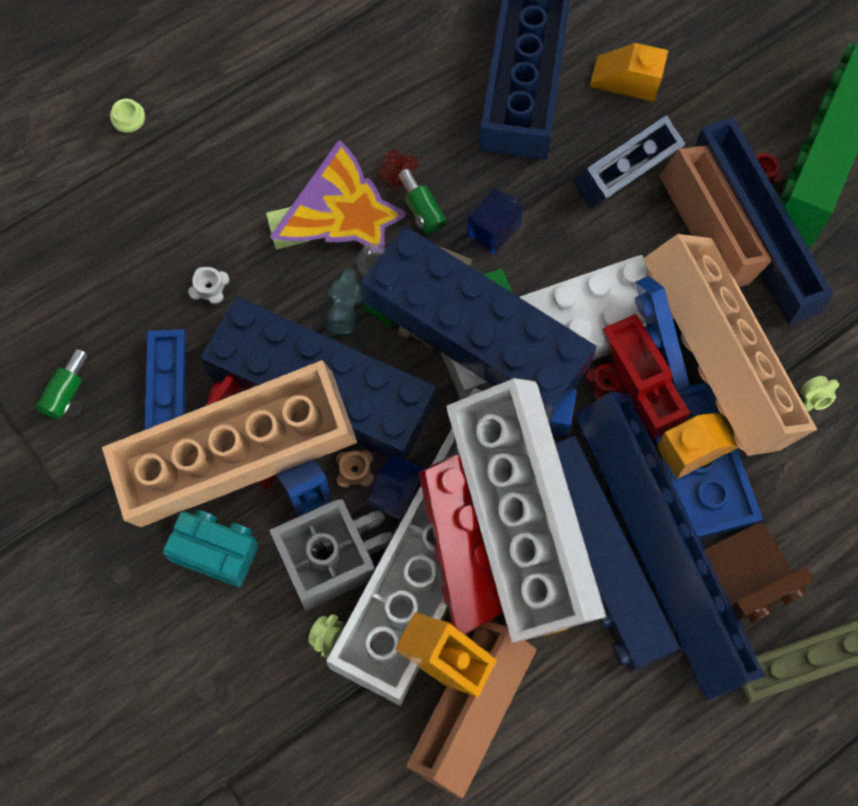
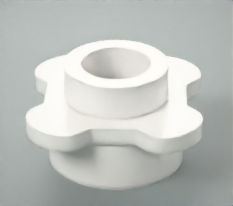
[188,267,229,304]

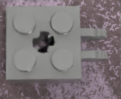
[269,499,393,611]

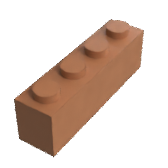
[659,146,772,287]
[406,621,537,799]

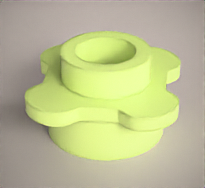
[800,376,839,411]
[309,614,345,658]

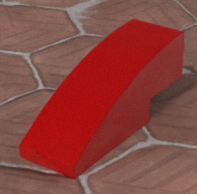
[602,314,690,440]

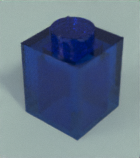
[467,188,523,254]
[367,455,424,520]

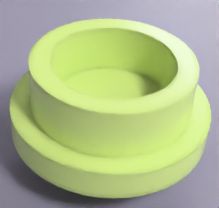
[110,99,145,132]

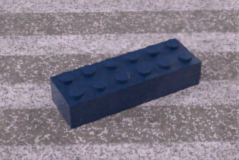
[479,0,570,160]
[360,226,597,422]
[200,296,437,465]

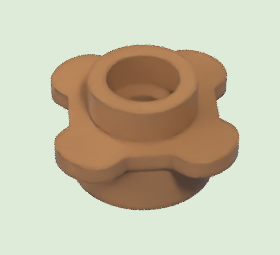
[336,450,374,488]

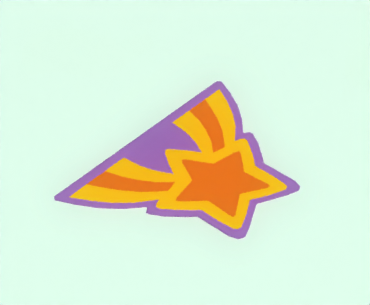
[270,141,405,252]

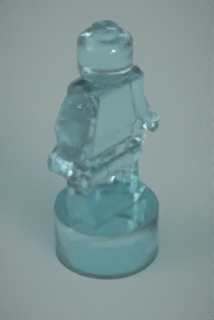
[325,268,362,334]

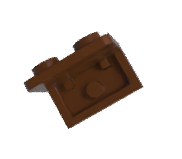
[704,523,814,624]

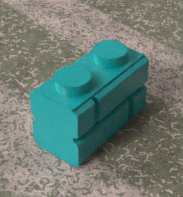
[163,509,259,588]

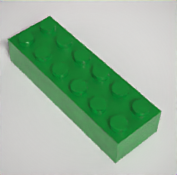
[780,40,858,247]

